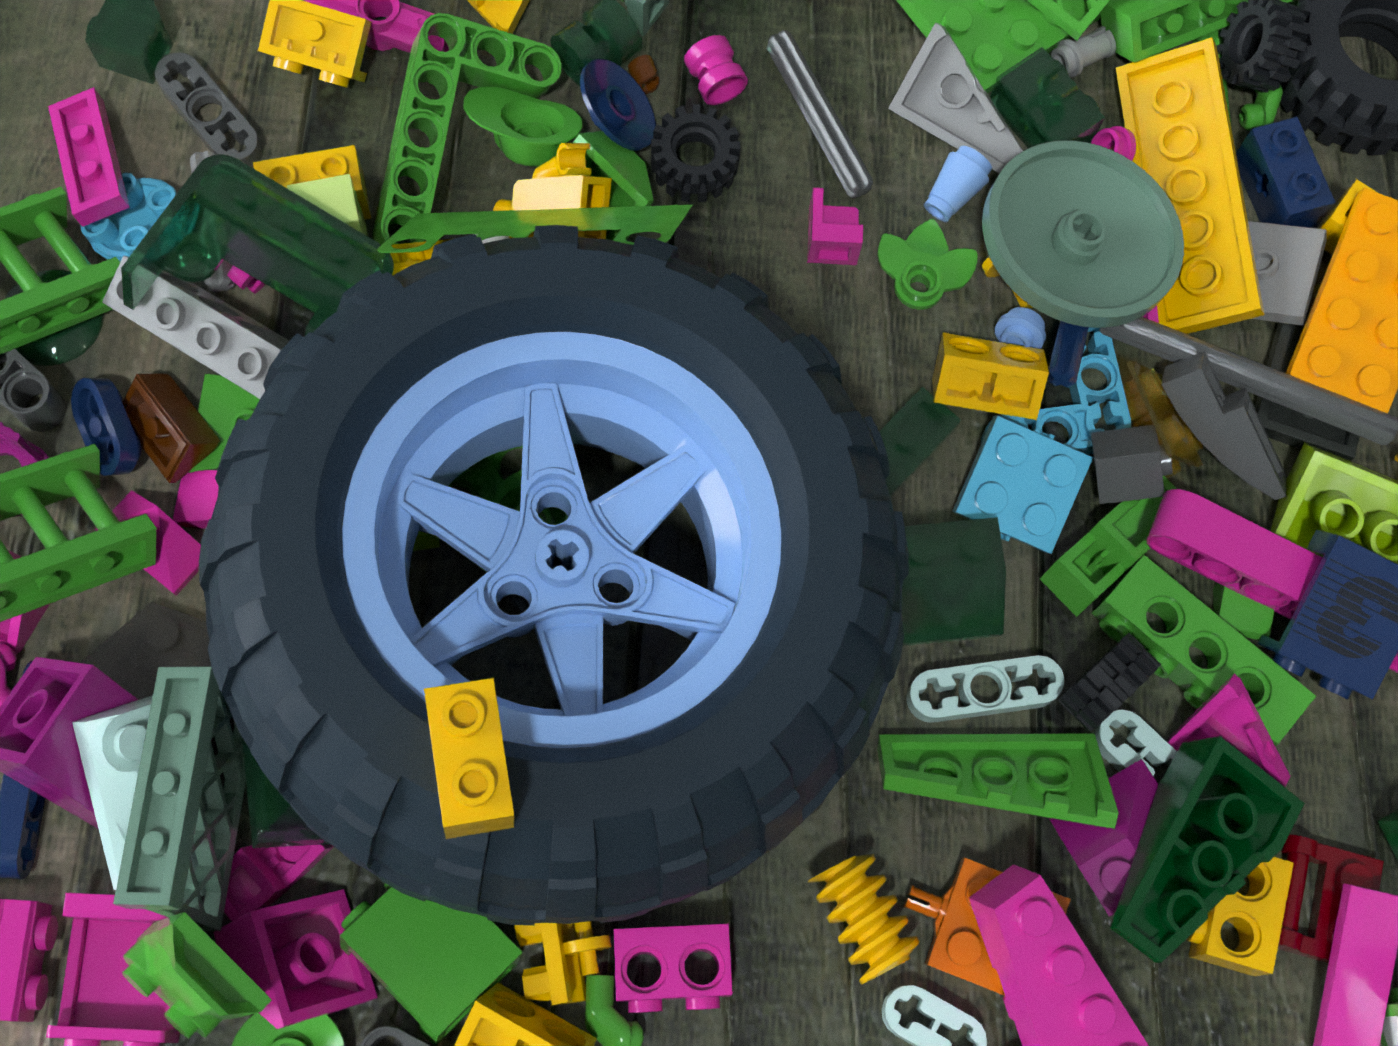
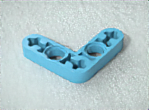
[981,327,1131,455]

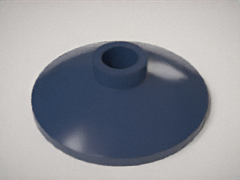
[580,59,656,151]

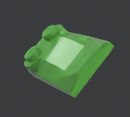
[122,912,272,1039]

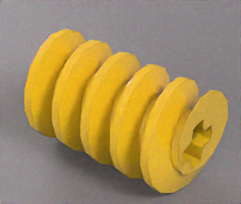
[807,854,920,985]

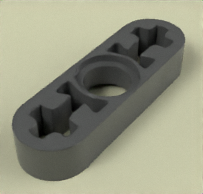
[155,52,263,173]

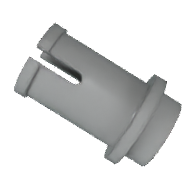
[1051,26,1116,77]

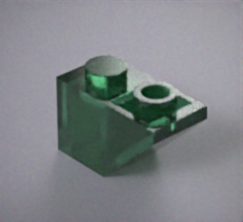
[85,0,173,84]

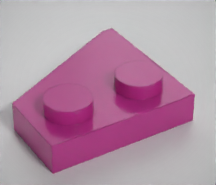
[1167,674,1291,787]

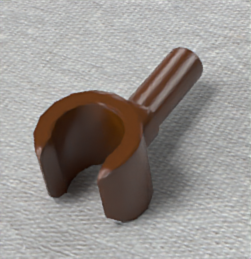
[628,55,659,94]

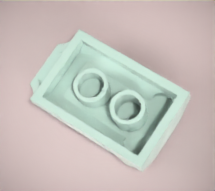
[72,695,215,897]

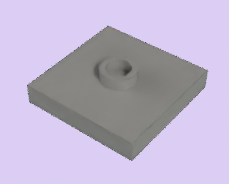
[1248,221,1327,326]

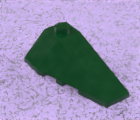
[1110,736,1305,963]

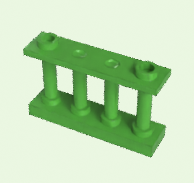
[0,187,120,354]
[0,444,157,622]

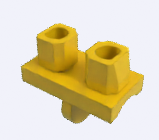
[515,921,612,1005]

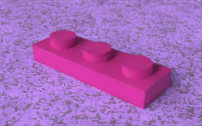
[48,87,130,227]

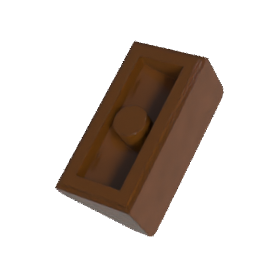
[123,374,220,483]

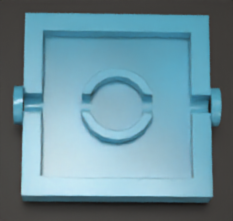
[952,415,1093,554]

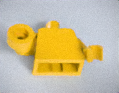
[493,143,612,239]

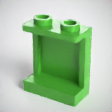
[340,883,522,1046]

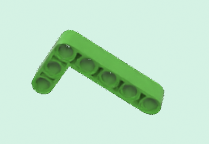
[373,13,561,247]

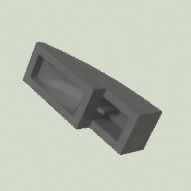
[1161,351,1287,500]

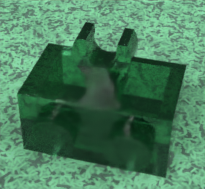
[990,47,1105,148]

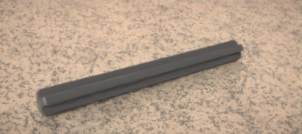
[1100,317,1398,445]

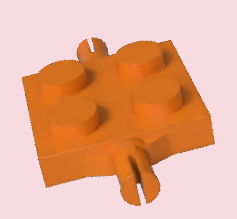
[903,858,1071,996]

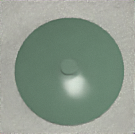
[982,141,1184,328]

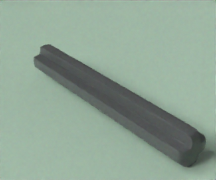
[767,30,873,199]

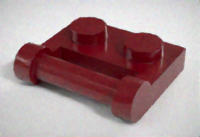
[1278,834,1384,963]

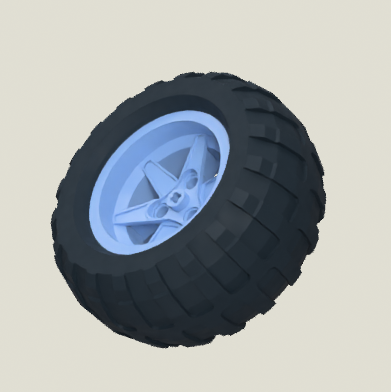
[199,225,909,926]

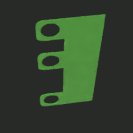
[377,205,693,253]

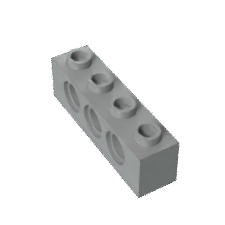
[102,255,289,399]

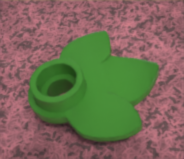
[877,219,978,310]

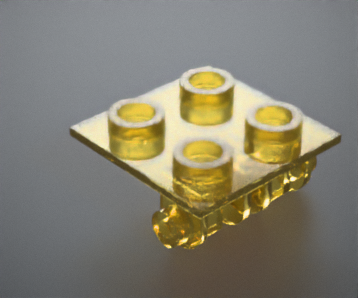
[1123,361,1203,478]

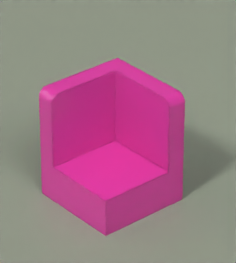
[807,187,863,265]

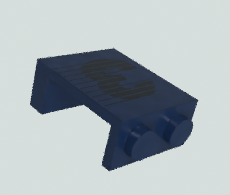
[1258,529,1398,700]

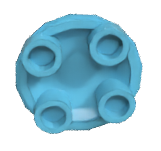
[81,173,182,262]

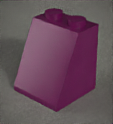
[0,657,138,829]

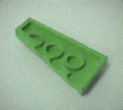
[877,733,1119,829]

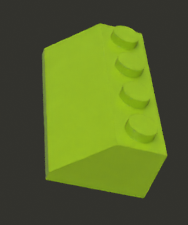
[1271,442,1398,564]

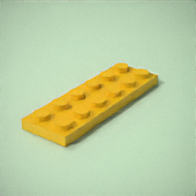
[1116,37,1265,334]

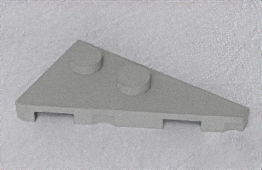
[888,23,1024,174]

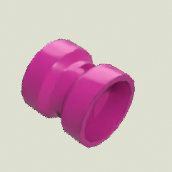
[684,35,748,105]

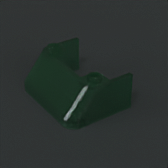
[121,154,394,336]

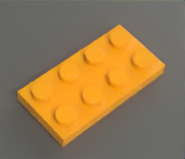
[1286,188,1398,413]

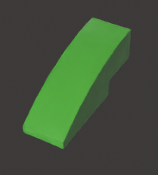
[1040,476,1177,617]

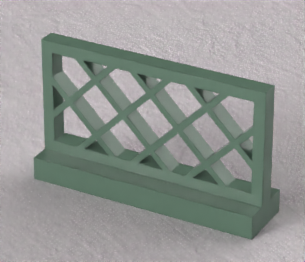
[113,667,251,931]

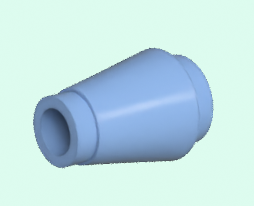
[924,146,992,222]

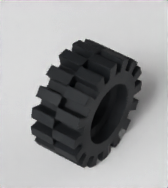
[1217,0,1308,93]
[651,104,740,203]
[1058,633,1161,732]

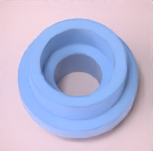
[995,307,1046,349]

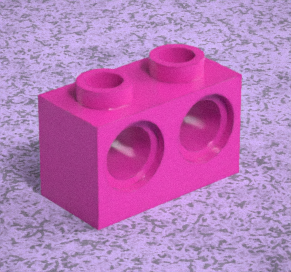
[614,924,732,1013]

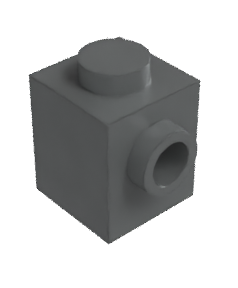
[1091,424,1173,504]

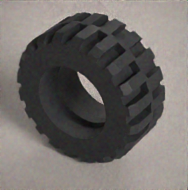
[1279,0,1398,156]

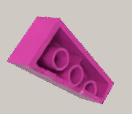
[969,864,1149,1046]

